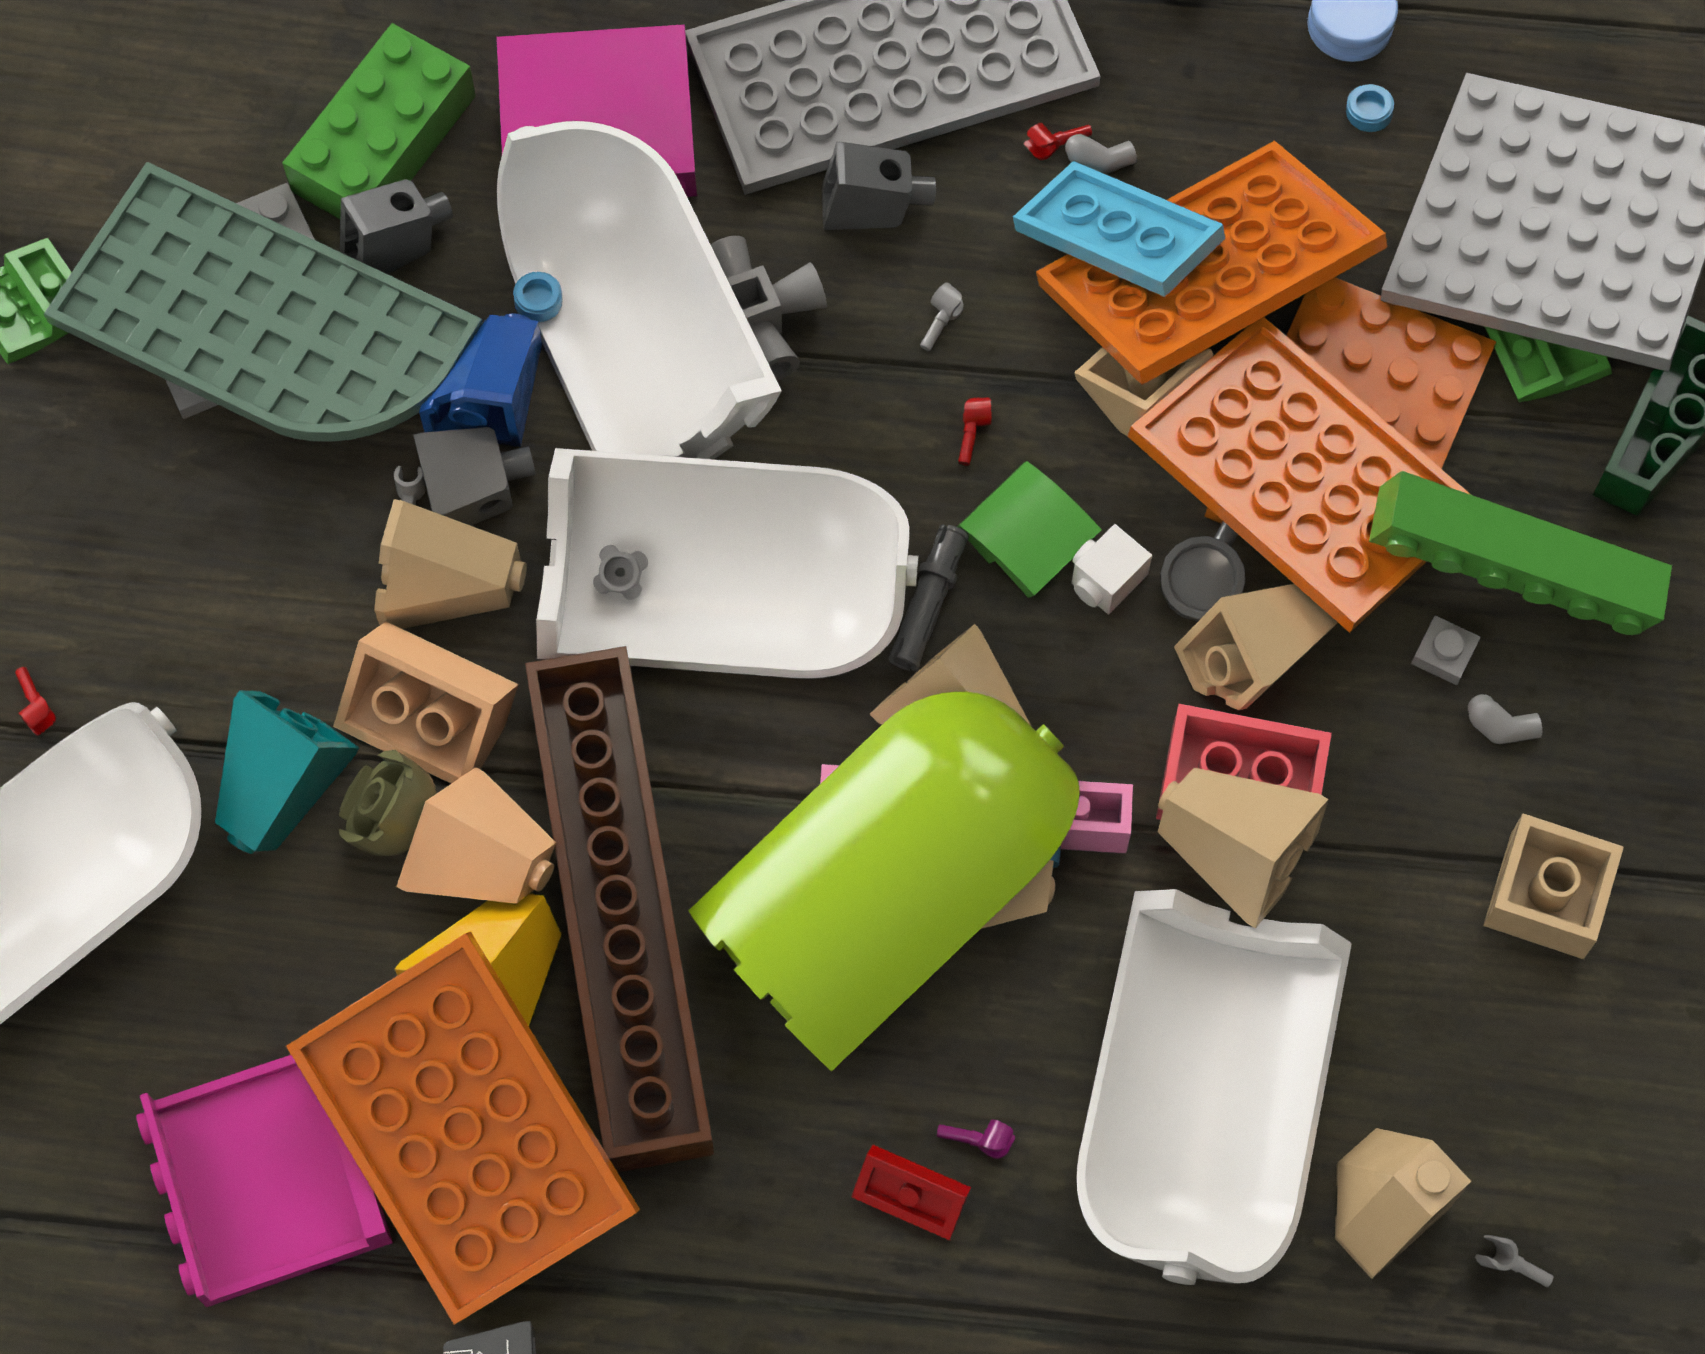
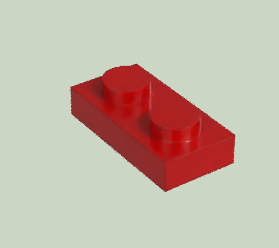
[851,1145,971,1240]

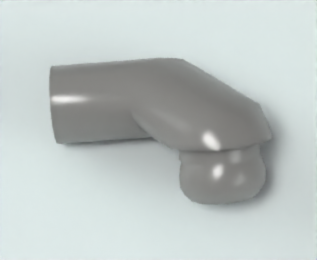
[1065,134,1137,174]
[1468,694,1542,744]

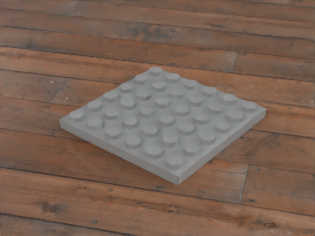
[1381,73,1705,371]

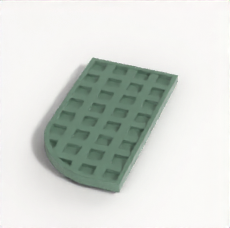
[44,162,483,441]

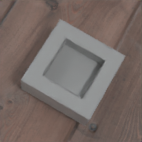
[1411,616,1480,685]

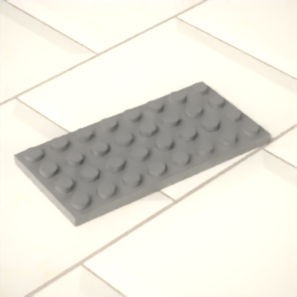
[685,0,1101,195]

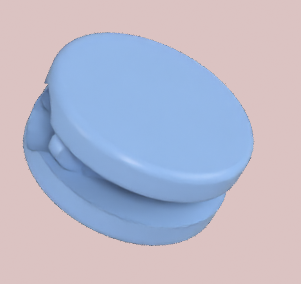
[1307,0,1398,62]

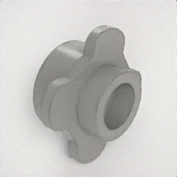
[593,545,648,600]

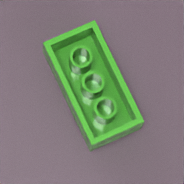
[282,23,476,219]

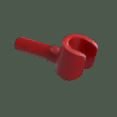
[1024,123,1092,160]
[958,397,992,466]
[15,667,57,736]

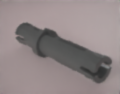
[888,524,969,671]

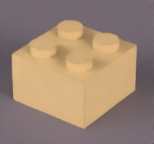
[1483,814,1624,959]

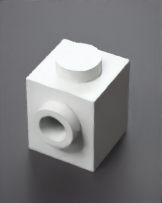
[1072,524,1152,615]

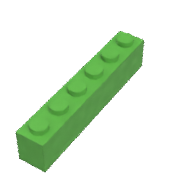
[1369,471,1672,635]

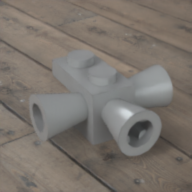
[711,236,827,381]

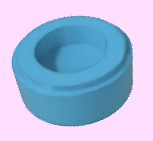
[1346,84,1394,132]
[513,272,562,322]

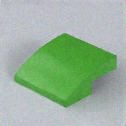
[0,238,72,364]
[1484,326,1612,402]
[957,461,1102,598]

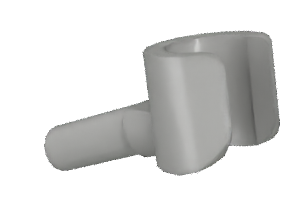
[920,282,964,351]
[394,466,426,505]
[1475,1235,1553,1287]

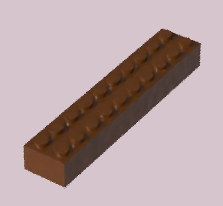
[525,646,715,1172]

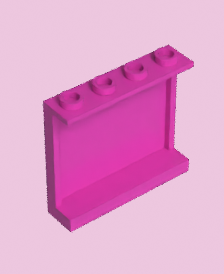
[497,24,697,197]
[136,1055,393,1307]

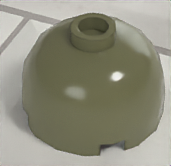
[339,750,437,856]

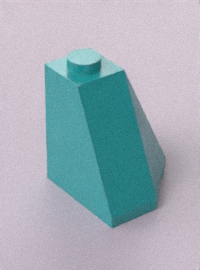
[215,690,359,854]

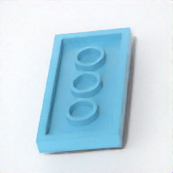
[1013,161,1225,297]

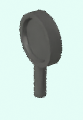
[1160,521,1245,622]

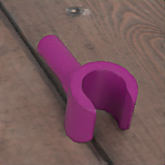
[937,1120,1015,1159]

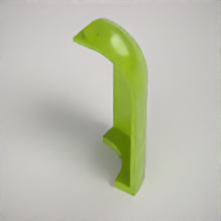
[688,692,1079,1071]

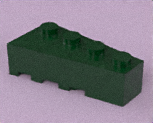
[1593,316,1705,516]

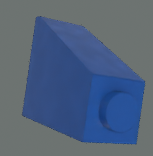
[419,313,542,447]

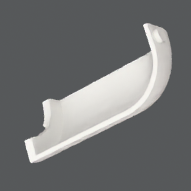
[497,121,782,460]
[536,448,918,678]
[0,702,201,1024]
[1077,889,1352,1285]

